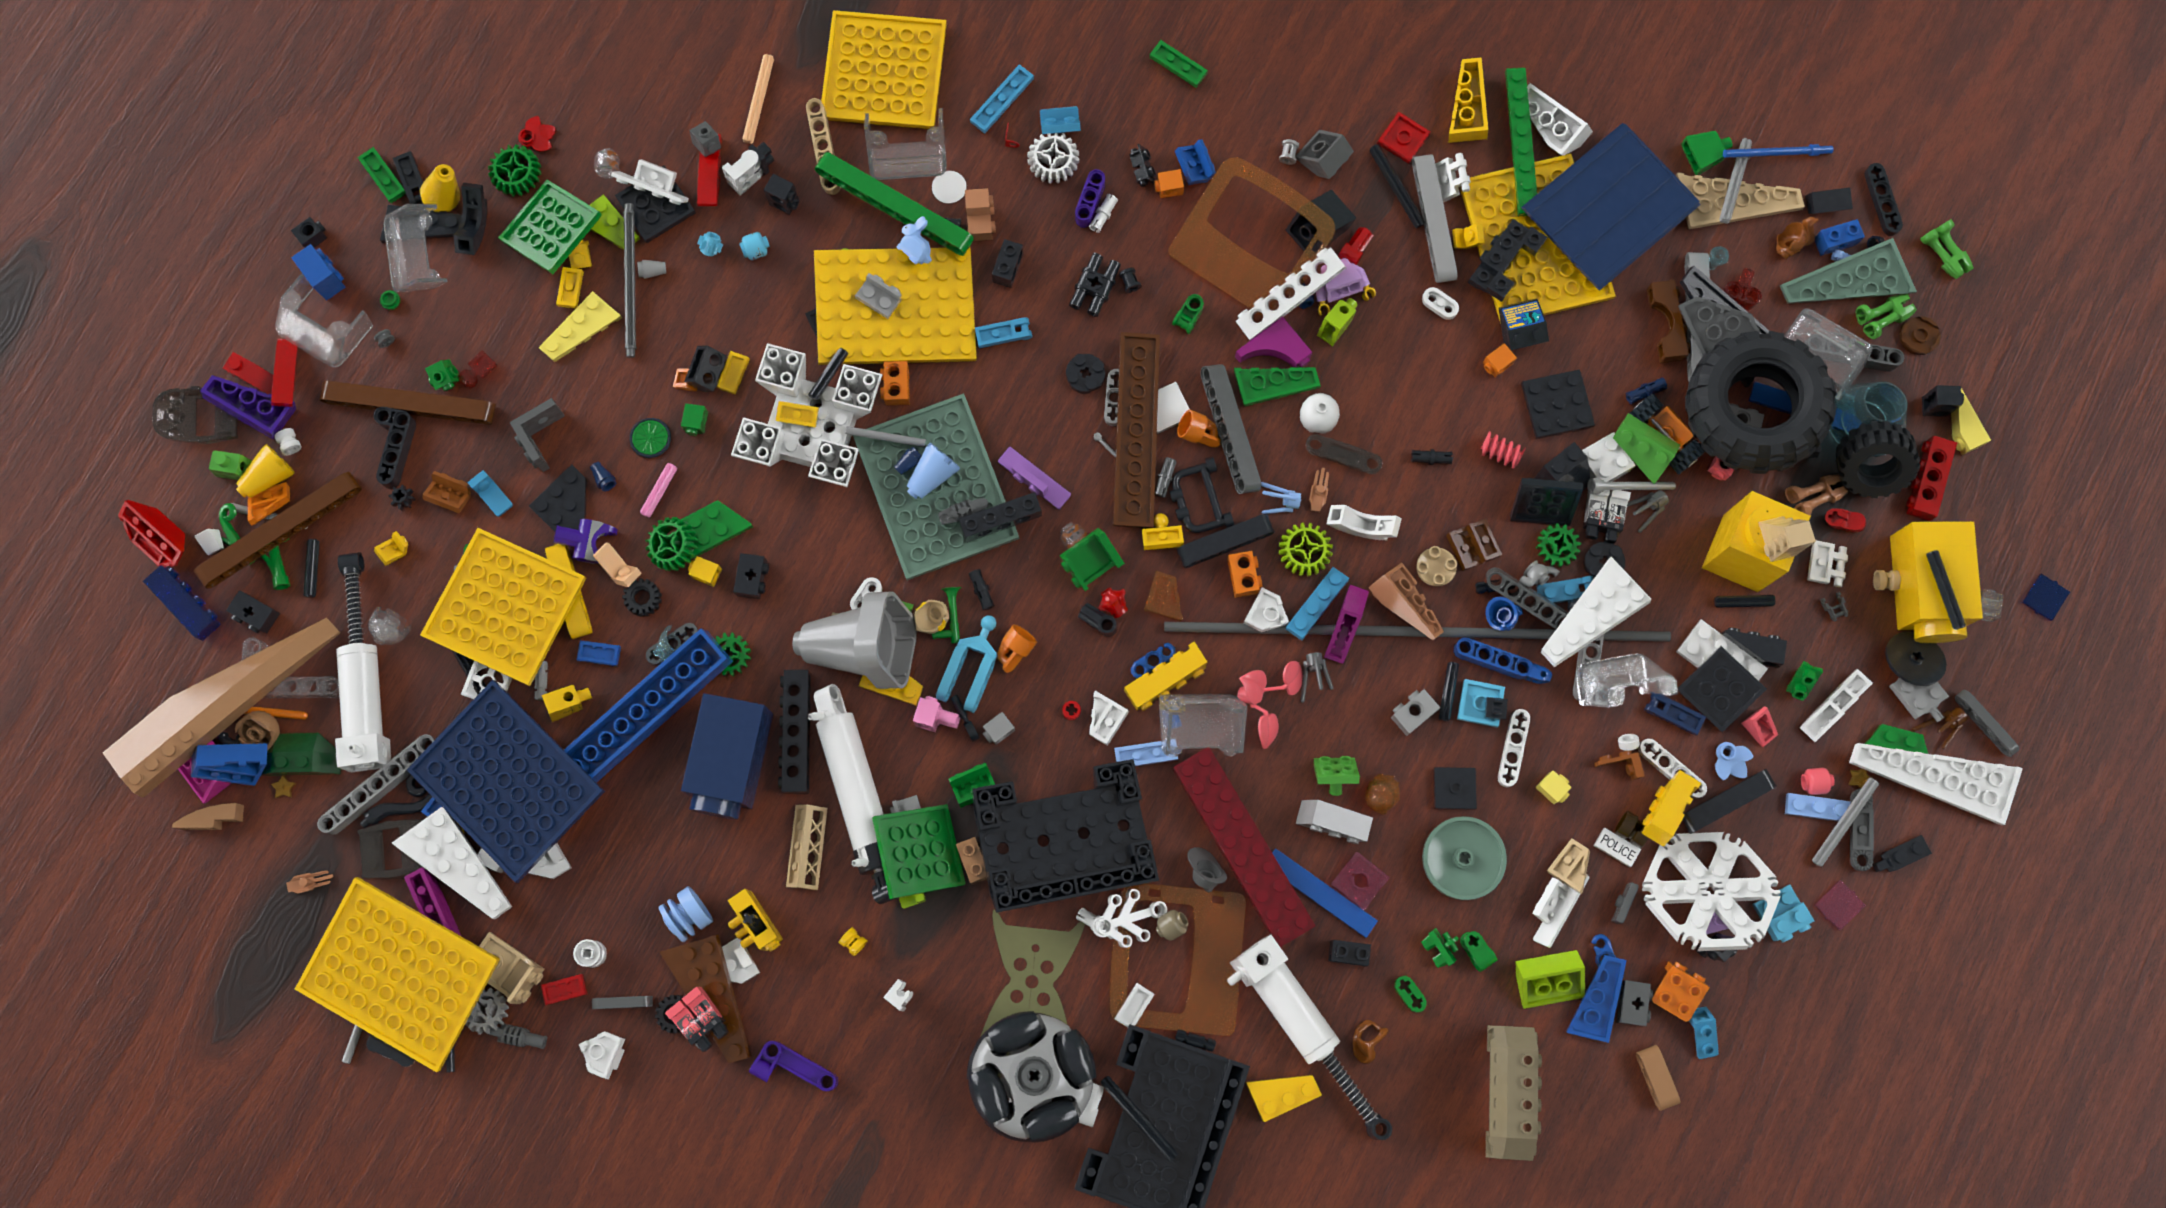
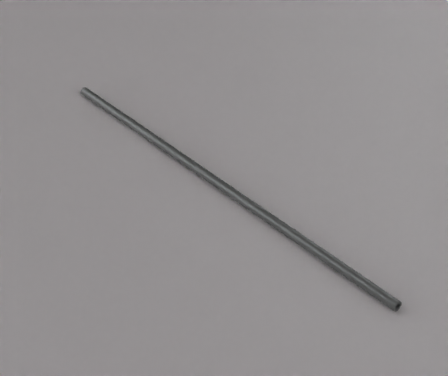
[1164,622,1671,642]

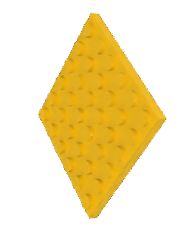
[821,10,947,129]
[420,528,586,686]

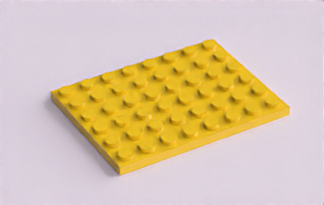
[1460,154,1616,324]
[814,247,977,365]
[295,877,500,1072]

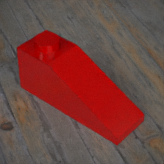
[223,352,273,394]

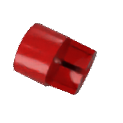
[1825,508,1867,532]

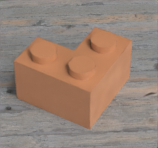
[965,188,996,241]

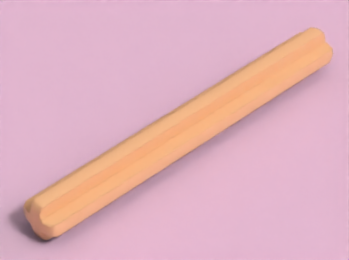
[742,54,774,144]

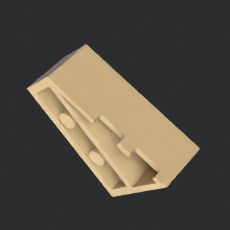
[1758,516,1816,562]

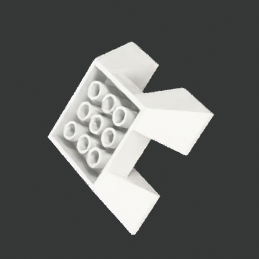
[731,343,882,487]

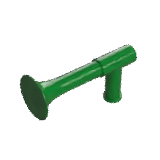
[932,587,962,644]

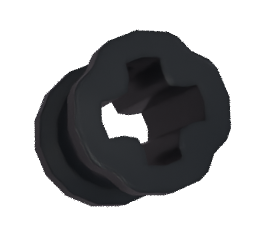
[1119,267,1142,293]

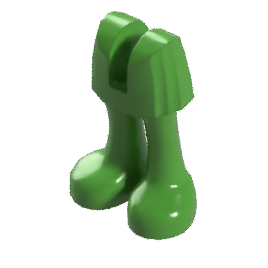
[1920,219,1973,279]
[1856,294,1917,339]

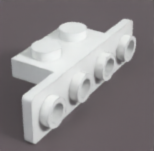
[611,159,689,205]
[1533,874,1590,948]

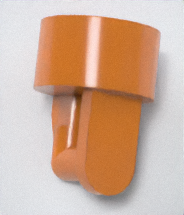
[1177,409,1220,447]
[997,624,1037,673]

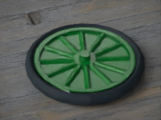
[629,418,671,458]

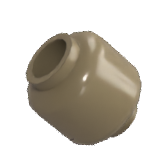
[1156,910,1188,941]

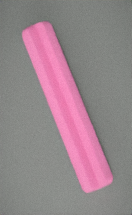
[640,463,677,518]

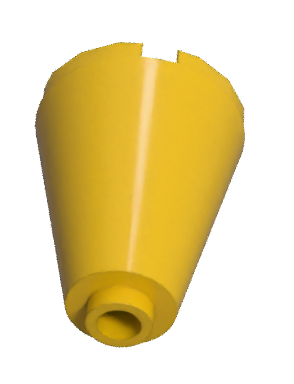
[420,164,460,212]
[236,444,294,498]

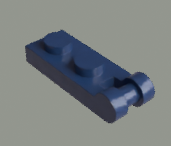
[1644,691,1706,736]

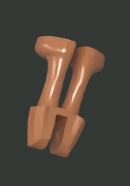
[1785,474,1848,516]

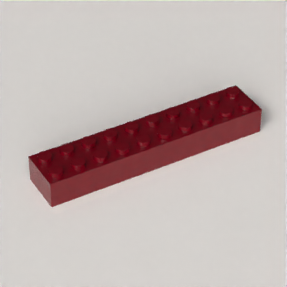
[1173,747,1315,947]

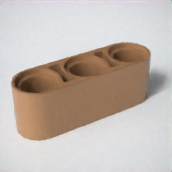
[1636,1045,1681,1111]

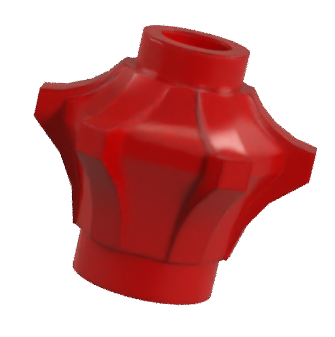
[1098,587,1128,618]

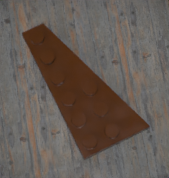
[660,935,751,1063]

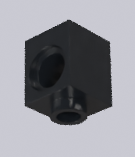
[291,217,327,248]

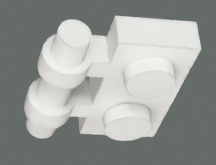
[1435,153,1471,202]
[1807,541,1848,587]

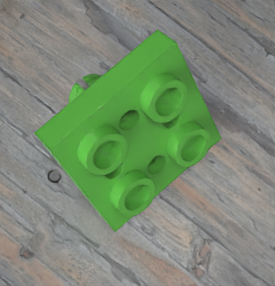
[1314,756,1360,796]

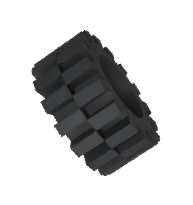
[622,578,662,617]
[655,995,684,1033]

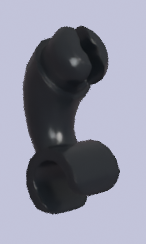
[217,732,241,745]

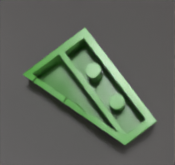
[1613,413,1680,484]

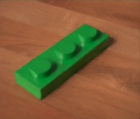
[1150,40,1208,88]
[357,147,406,204]

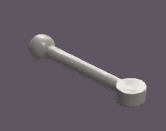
[1094,433,1116,457]

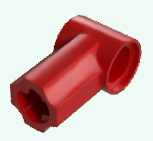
[1338,227,1374,265]

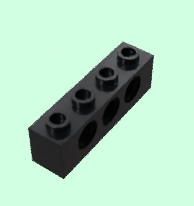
[959,492,1042,543]

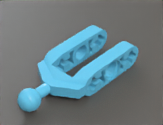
[936,615,998,713]

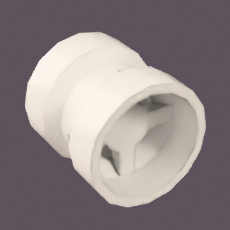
[274,428,302,455]

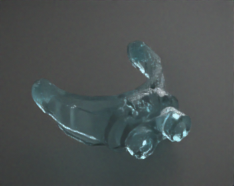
[653,625,675,662]

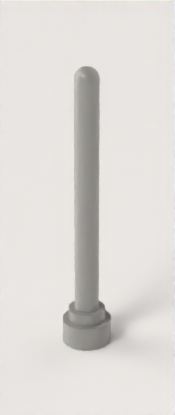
[1587,478,1676,494]

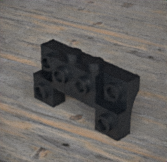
[1468,219,1548,302]

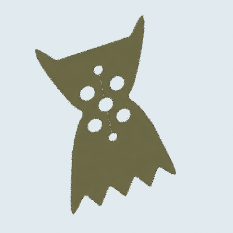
[981,910,1085,1076]

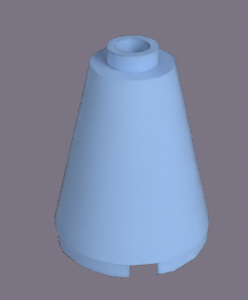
[906,443,960,499]

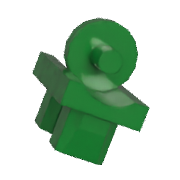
[1786,661,1823,701]
[1421,928,1459,968]

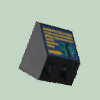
[1499,299,1549,350]

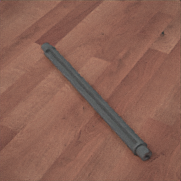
[623,203,637,358]

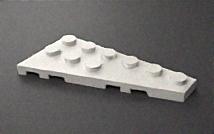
[1541,557,1651,667]
[392,807,512,919]

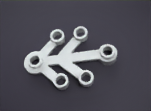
[1092,889,1167,948]

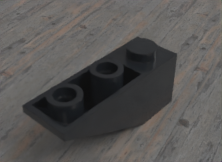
[1721,628,1787,668]

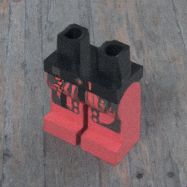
[665,987,729,1052]

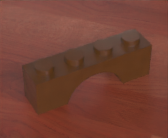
[1647,280,1690,363]

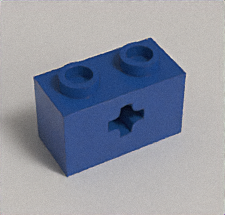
[1814,219,1865,256]

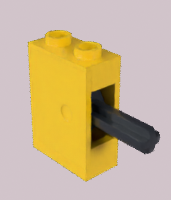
[727,889,783,952]

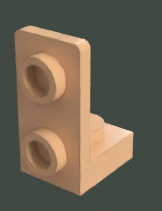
[593,542,642,587]

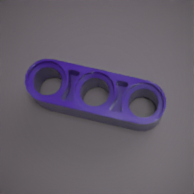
[1075,169,1105,228]

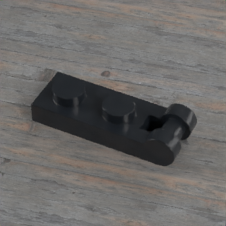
[393,151,424,207]

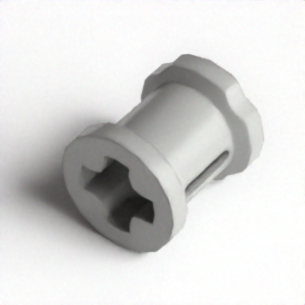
[1279,139,1299,165]

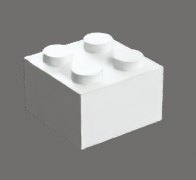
[1582,432,1635,482]

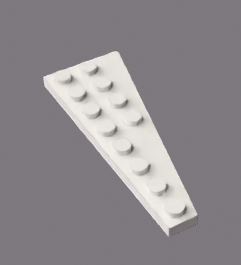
[1849,743,2023,825]

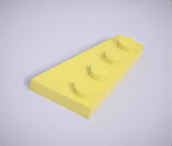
[539,291,622,362]

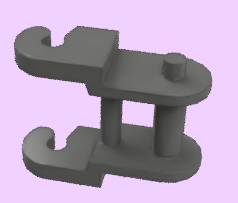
[1820,592,1849,622]

